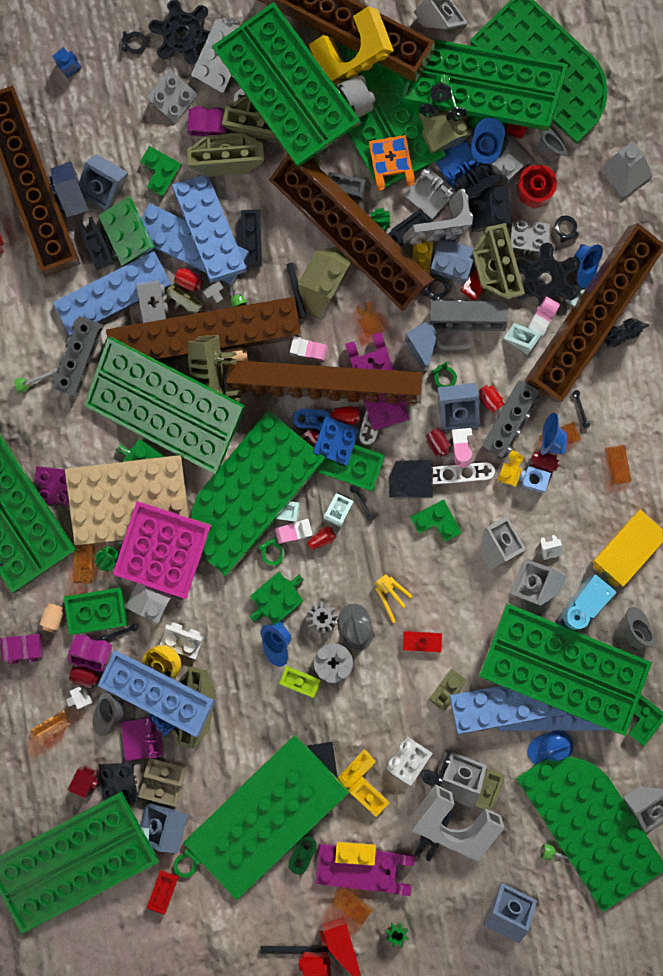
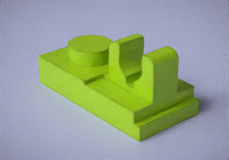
[279,666,321,698]

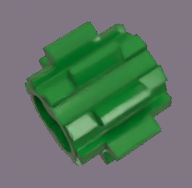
[370,208,390,231]
[94,546,119,572]
[385,922,409,947]

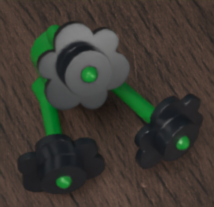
[419,74,467,121]

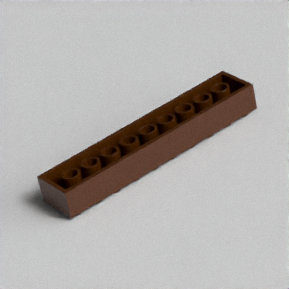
[258,0,435,83]
[0,85,81,277]
[269,153,434,311]
[525,223,663,402]
[106,297,301,363]
[226,361,423,406]

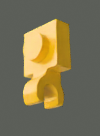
[497,450,524,487]

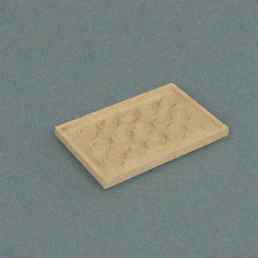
[65,455,189,545]

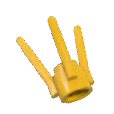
[374,574,412,624]

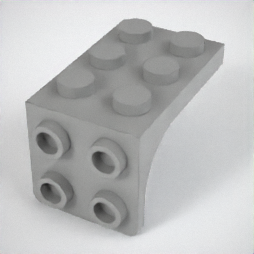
[191,17,240,93]
[402,189,473,245]

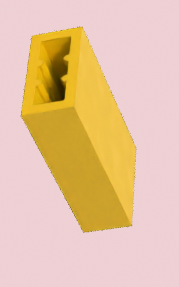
[591,509,663,587]

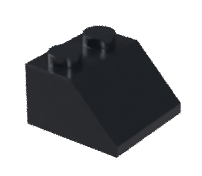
[469,186,511,232]

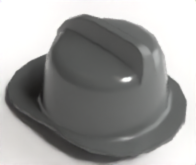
[537,126,568,164]
[339,604,373,650]
[624,607,656,651]
[93,692,125,736]

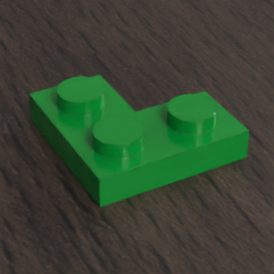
[140,146,182,198]
[410,499,462,542]
[627,695,663,746]

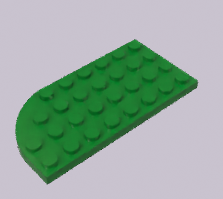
[469,0,608,144]
[191,410,326,577]
[515,756,663,912]

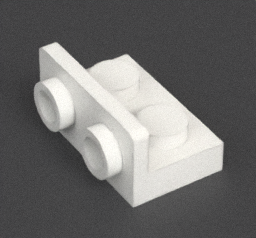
[160,622,204,659]
[387,737,433,786]

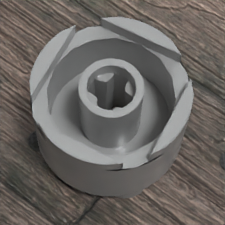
[336,75,375,118]
[314,643,353,683]

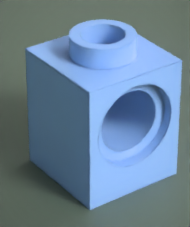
[519,466,551,493]

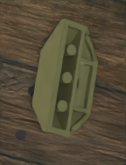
[222,96,279,142]
[187,133,264,176]
[472,223,525,299]
[297,247,353,320]
[172,667,216,749]

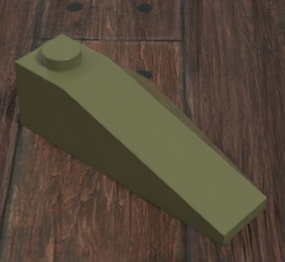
[419,109,471,154]

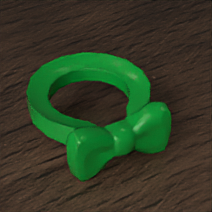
[431,362,457,387]
[258,537,284,566]
[173,849,201,878]

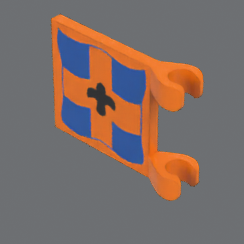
[369,135,415,191]

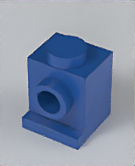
[52,47,82,78]

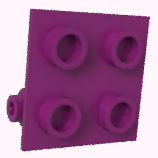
[35,466,70,506]
[121,718,164,761]

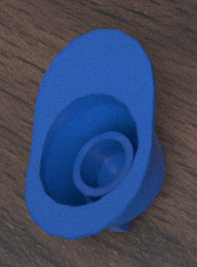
[471,118,505,164]
[574,244,603,288]
[540,413,568,455]
[260,622,291,667]
[528,730,574,764]

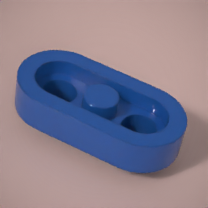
[292,409,331,429]

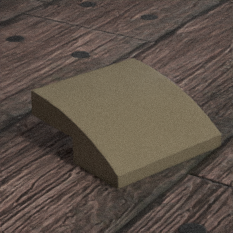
[138,758,187,808]

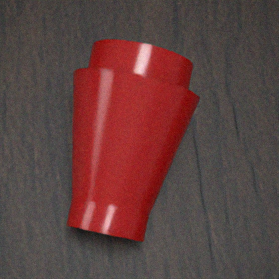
[307,525,337,551]

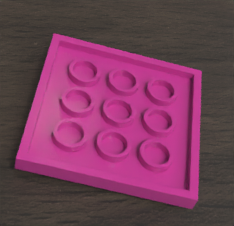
[113,501,211,599]

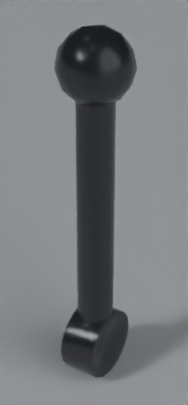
[99,225,118,261]
[572,390,590,428]
[350,486,375,521]
[99,623,138,641]

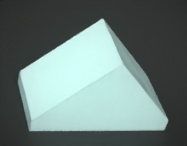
[504,323,542,355]
[323,493,353,528]

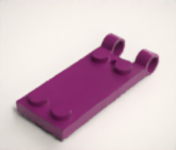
[345,332,410,431]
[315,843,415,896]

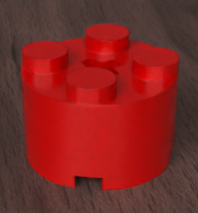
[516,165,557,209]
[299,952,331,976]

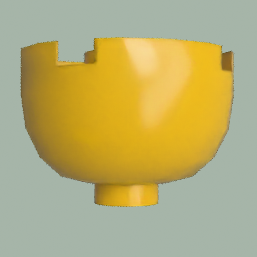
[141,645,181,679]

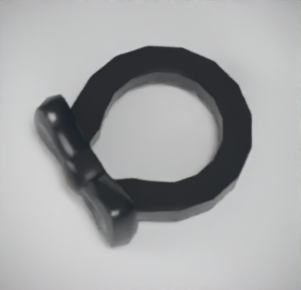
[122,31,147,54]
[554,215,579,243]
[422,276,449,301]

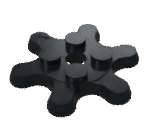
[148,0,210,65]
[515,242,579,307]

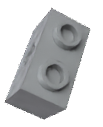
[136,280,169,323]

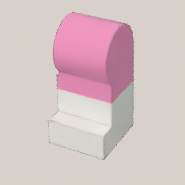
[527,296,560,336]
[290,336,328,362]
[451,428,472,468]
[275,519,313,544]

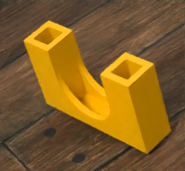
[309,7,394,86]

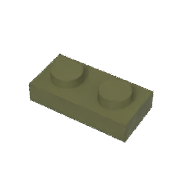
[474,768,506,811]

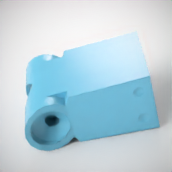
[557,574,616,631]

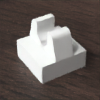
[202,281,223,303]
[541,535,562,560]
[66,686,92,709]

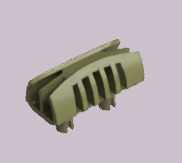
[188,335,241,402]

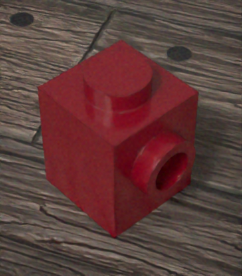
[67,766,99,798]

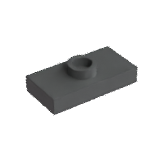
[328,172,366,199]

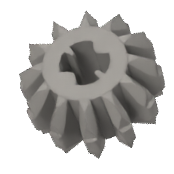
[306,601,339,634]

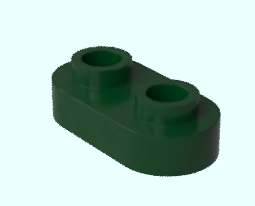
[289,835,316,874]

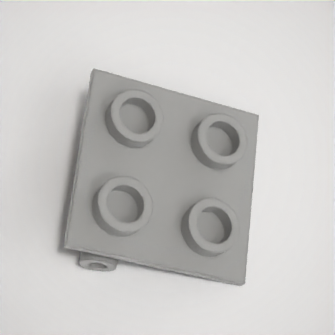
[146,69,198,123]
[404,168,457,219]
[510,218,550,255]

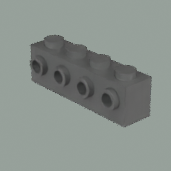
[429,300,508,331]
[52,316,104,396]
[480,380,540,460]

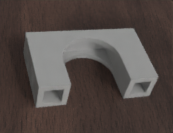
[410,784,504,861]

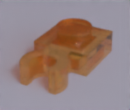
[357,302,384,338]

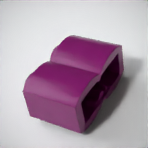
[187,106,226,137]
[0,634,43,665]
[67,635,112,672]

